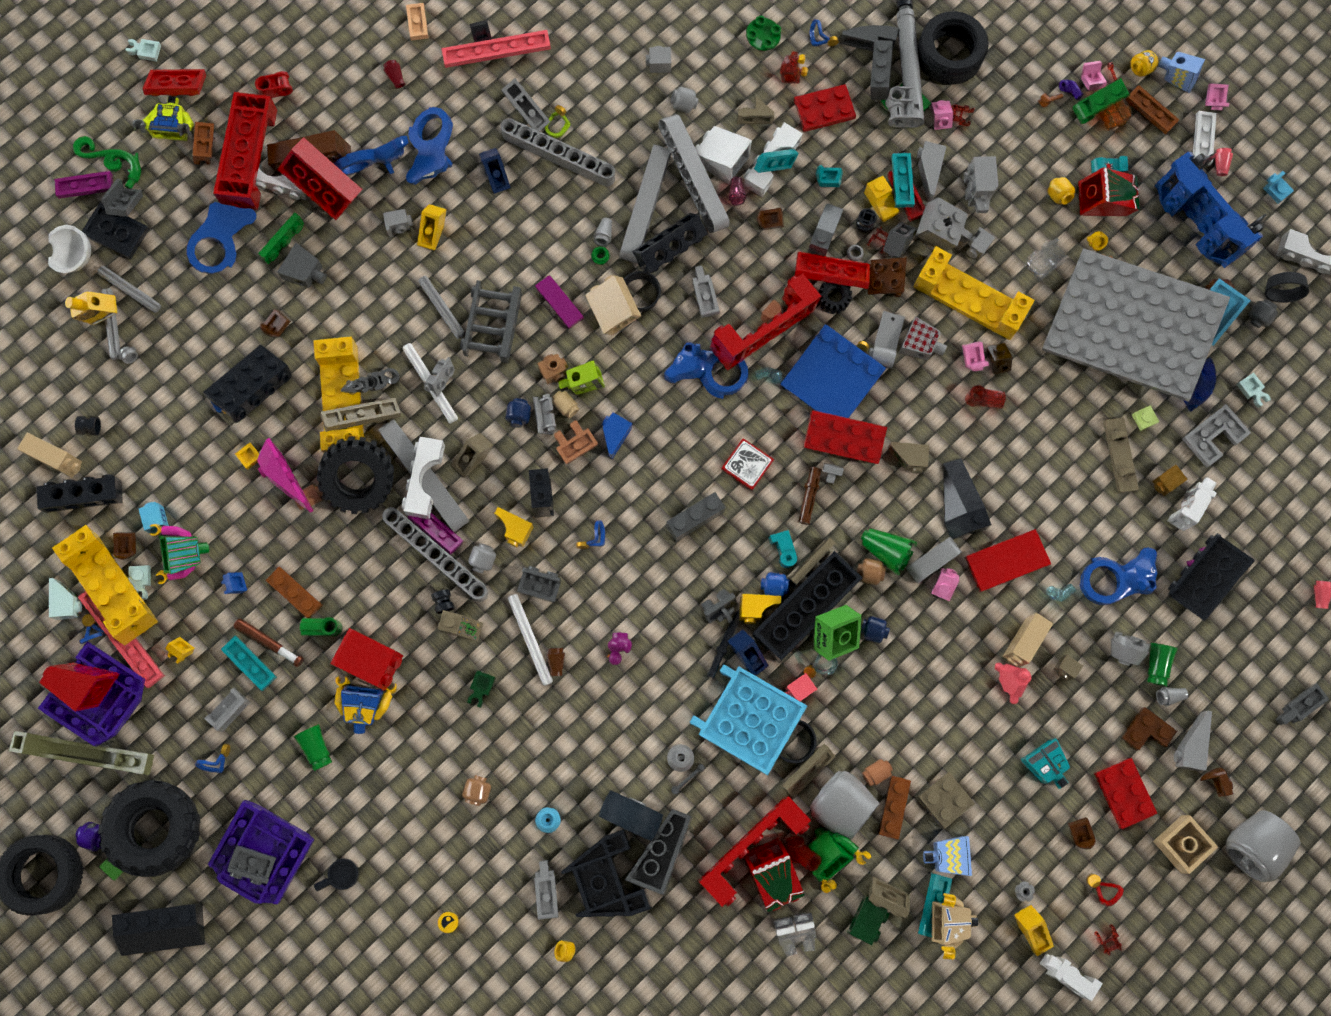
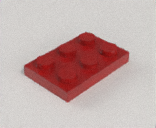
[143,69,206,96]
[794,84,856,132]
[1094,758,1158,829]

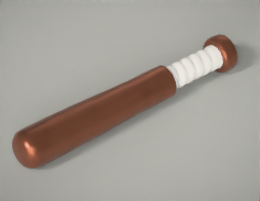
[234,619,304,667]

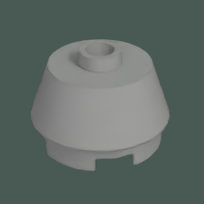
[1111,632,1150,666]

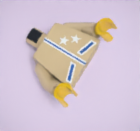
[932,893,978,960]

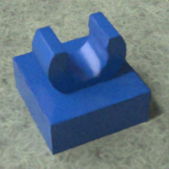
[221,572,247,594]

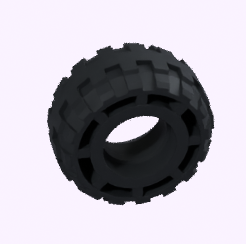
[98,780,201,877]

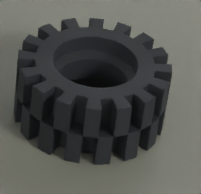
[818,282,852,314]

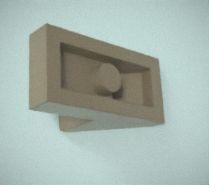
[737,96,774,124]

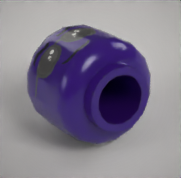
[75,822,101,851]

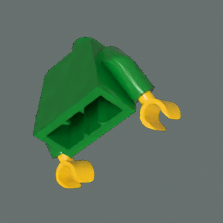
[808,827,871,893]

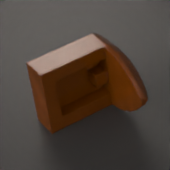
[757,208,784,230]
[260,309,291,338]
[112,532,136,560]
[1200,767,1234,797]
[1068,817,1096,850]

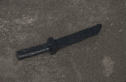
[707,611,740,679]

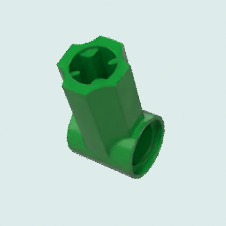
[300,617,343,637]

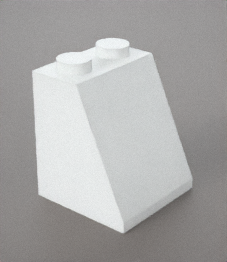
[695,126,752,184]

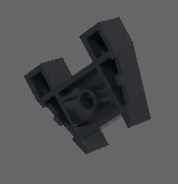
[561,829,652,917]

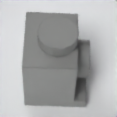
[383,209,413,237]
[966,227,995,261]

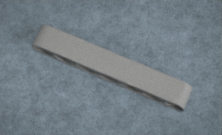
[658,114,729,233]
[501,118,615,186]
[619,144,671,263]
[377,419,469,532]
[382,507,489,602]

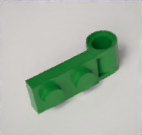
[1072,78,1130,124]

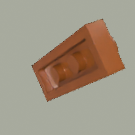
[1125,85,1179,135]
[265,566,323,618]
[878,776,911,840]

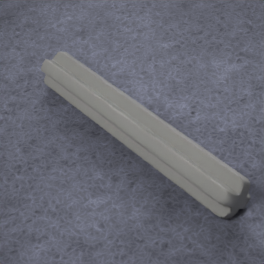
[97,266,161,313]
[418,276,465,339]
[101,288,120,360]

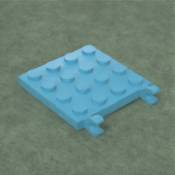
[690,665,807,776]

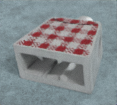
[899,316,947,360]

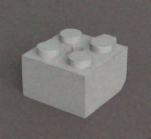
[963,156,998,213]
[916,197,973,250]

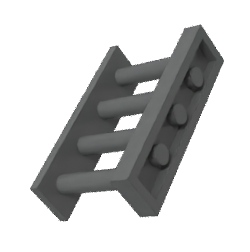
[460,280,522,363]

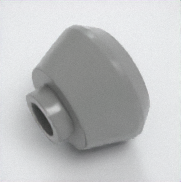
[667,744,694,772]

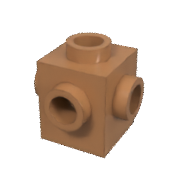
[537,353,568,385]

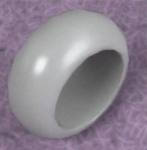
[847,245,864,261]

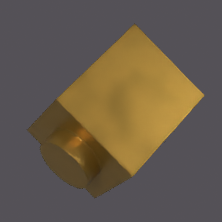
[1152,464,1188,496]

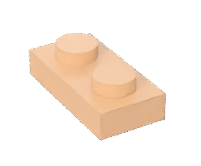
[406,3,429,41]

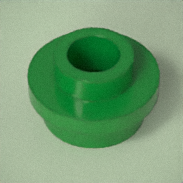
[591,246,610,265]

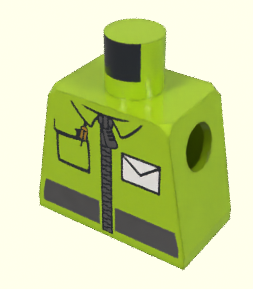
[558,360,605,394]

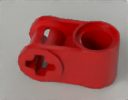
[255,71,293,98]

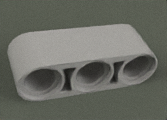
[906,537,962,584]

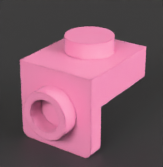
[1081,61,1107,91]
[1205,84,1229,110]
[931,100,953,130]
[962,341,989,371]
[931,568,959,601]

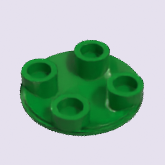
[746,16,781,51]

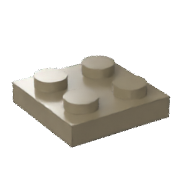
[918,772,975,829]
[869,876,910,918]

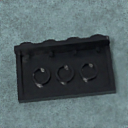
[203,344,292,423]
[1168,533,1255,622]

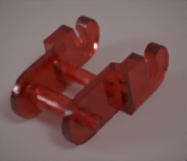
[951,104,974,126]
[867,227,889,253]
[1094,924,1122,956]

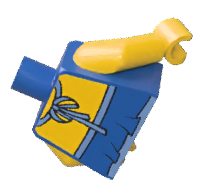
[335,676,397,734]

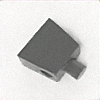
[277,243,327,288]

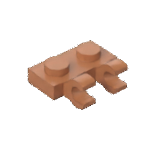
[554,420,598,465]

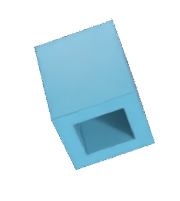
[138,502,169,533]

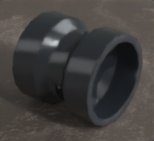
[856,208,877,233]
[75,416,101,436]
[431,589,455,614]

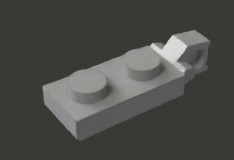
[692,266,720,318]
[534,860,559,920]

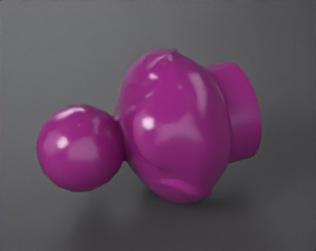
[607,632,632,665]

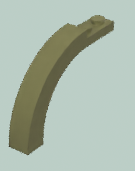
[9,731,154,775]

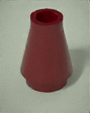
[383,59,405,89]

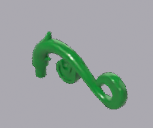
[73,136,141,189]

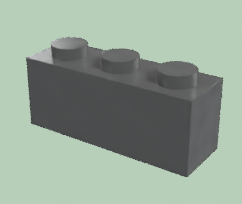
[870,41,893,100]
[666,492,725,542]

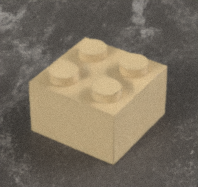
[1153,815,1218,874]

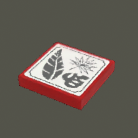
[721,438,774,491]

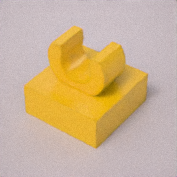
[165,637,195,664]

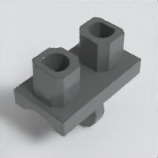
[701,589,738,624]

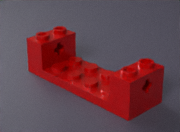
[213,92,278,210]
[710,273,821,371]
[698,796,811,907]

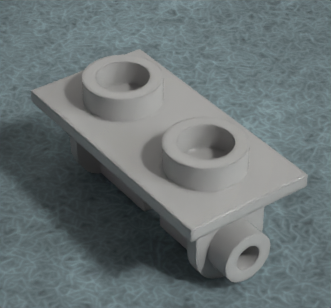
[424,357,455,397]
[533,394,557,435]

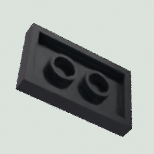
[82,203,150,260]

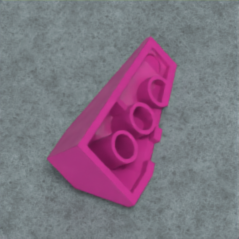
[257,438,313,513]

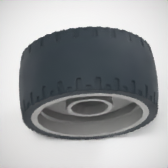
[599,790,663,841]

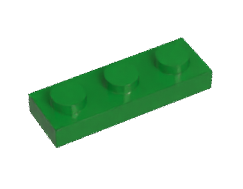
[258,212,304,265]

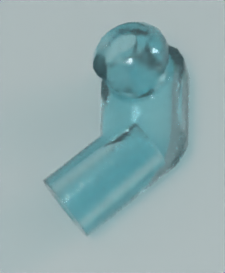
[755,367,783,384]
[1046,584,1076,601]

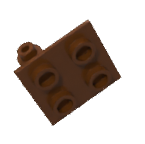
[868,257,907,297]

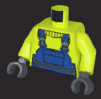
[133,96,194,141]

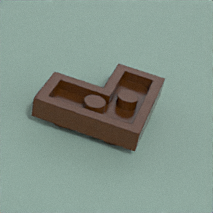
[1121,707,1177,751]

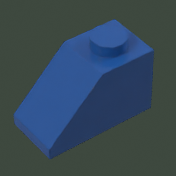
[602,412,632,459]

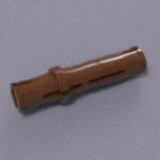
[798,467,822,525]

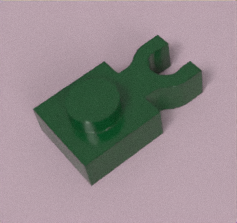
[467,670,496,708]

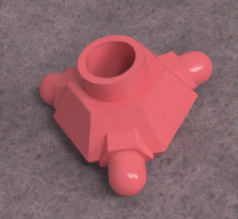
[995,662,1031,704]

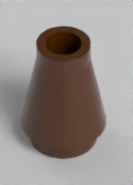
[546,648,565,676]

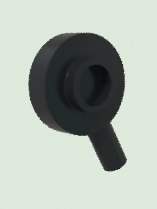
[314,858,360,892]

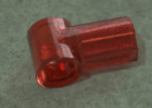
[965,385,1006,409]
[786,836,821,872]

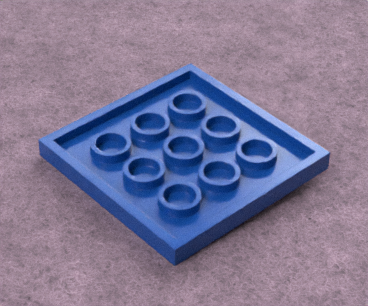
[780,324,886,418]

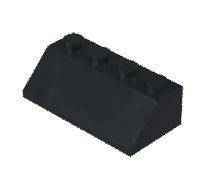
[112,903,205,956]

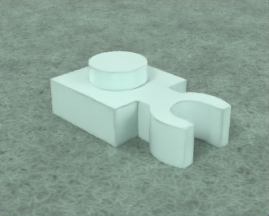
[125,39,161,62]
[1236,372,1271,408]
[128,565,151,599]

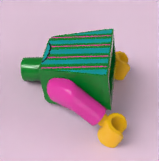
[149,524,209,584]

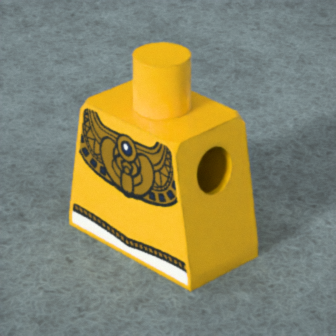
[65,291,117,325]

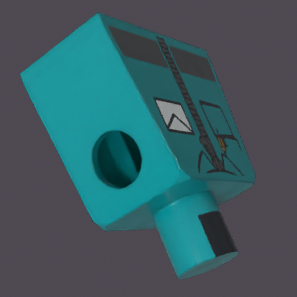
[1020,738,1070,789]

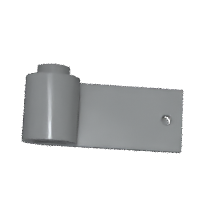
[868,311,905,369]

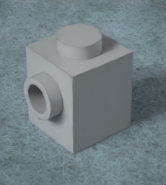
[646,46,671,73]

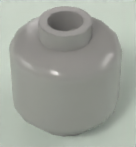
[670,86,698,113]
[468,543,496,573]

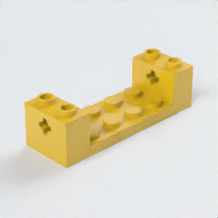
[913,246,1035,340]
[313,336,364,453]
[52,525,158,646]

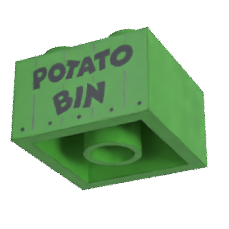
[814,605,862,661]

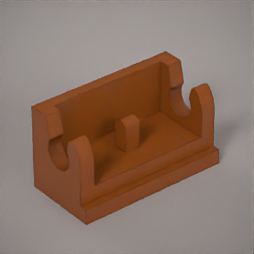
[192,122,214,165]

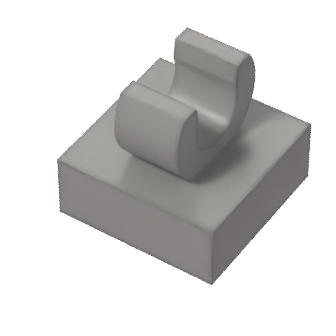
[822,463,844,484]

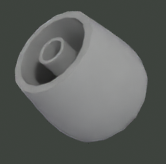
[809,771,880,840]
[1226,810,1301,882]

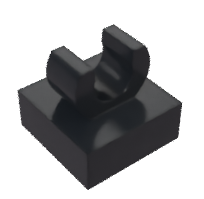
[470,20,492,42]

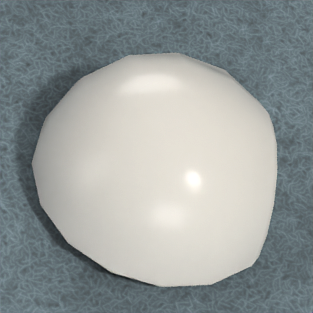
[48,225,91,273]

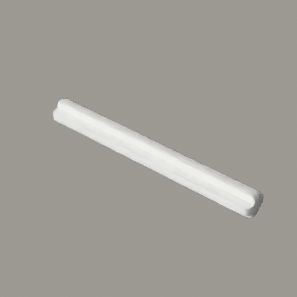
[403,343,458,423]
[508,594,553,686]

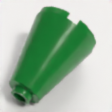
[861,528,917,575]

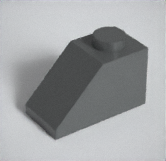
[883,222,918,258]

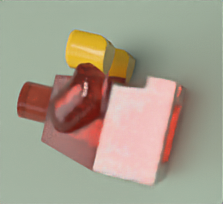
[780,51,808,84]

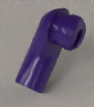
[1059,80,1084,100]

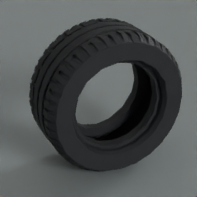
[917,11,989,85]
[0,835,83,916]

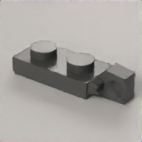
[1276,683,1329,725]

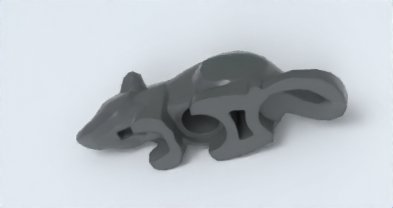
[341,368,399,395]

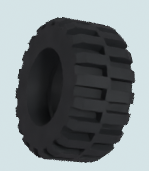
[317,436,394,514]

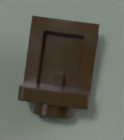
[987,343,1013,374]

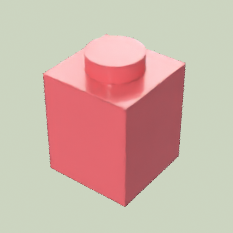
[785,673,817,701]

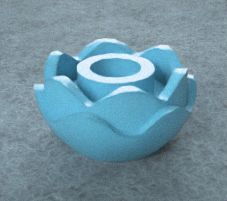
[535,807,561,833]

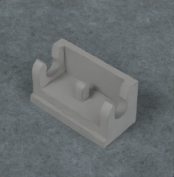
[205,688,251,732]

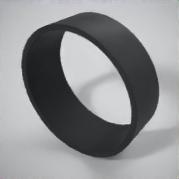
[624,271,661,312]
[1265,272,1309,303]
[779,720,817,763]

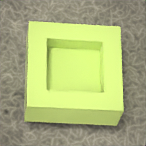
[1132,405,1159,431]

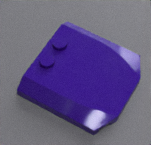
[37,641,145,747]
[208,800,314,904]

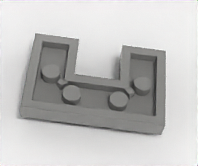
[1182,404,1251,468]

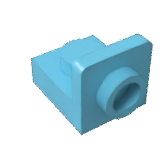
[1263,171,1294,204]

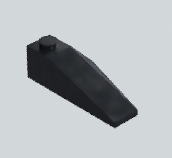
[943,458,992,540]

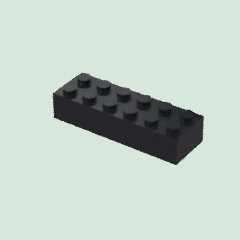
[751,551,862,663]

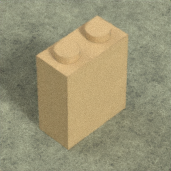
[585,275,641,335]
[17,432,82,478]
[1003,613,1053,667]

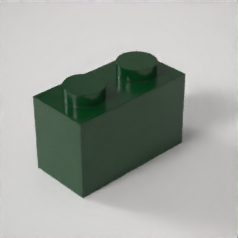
[847,895,889,945]

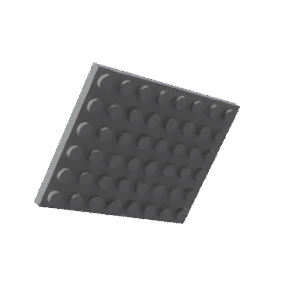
[1042,248,1230,402]

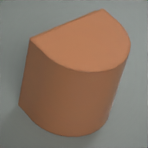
[761,300,781,324]

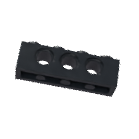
[632,213,708,273]
[36,474,123,513]

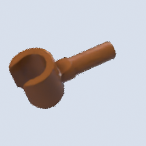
[1038,93,1063,108]

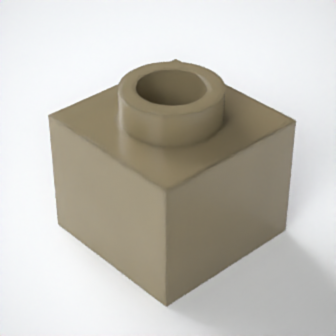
[1054,655,1083,681]

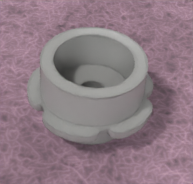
[119,346,138,364]
[1015,881,1035,902]

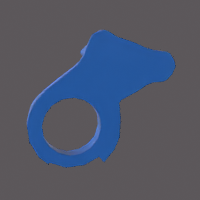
[406,107,453,185]
[333,136,408,176]
[187,202,257,274]
[664,342,748,399]
[1079,547,1157,605]

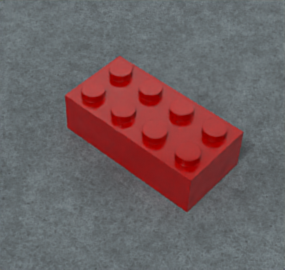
[278,137,363,220]
[803,410,887,464]

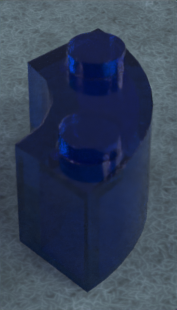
[1183,357,1216,412]

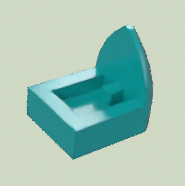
[815,165,843,187]

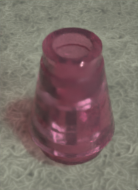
[729,177,747,206]

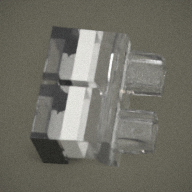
[772,911,817,957]

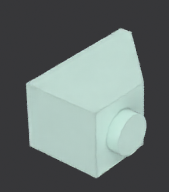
[49,578,83,620]

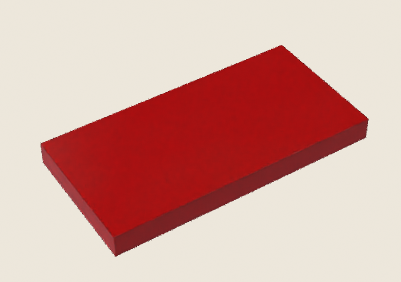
[794,252,870,289]
[965,529,1051,592]

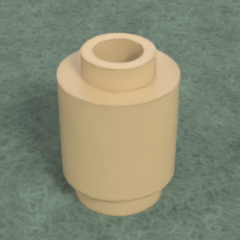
[552,391,580,419]

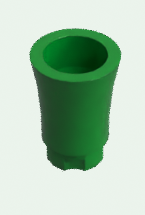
[1147,643,1178,686]
[293,724,332,771]

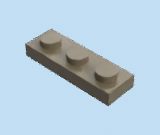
[789,538,835,586]
[782,744,835,799]

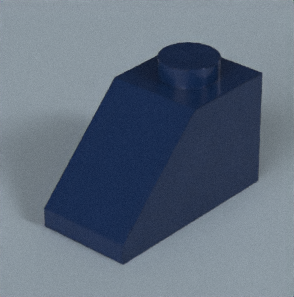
[479,148,511,194]
[728,630,769,676]

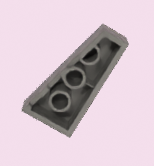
[625,809,693,895]

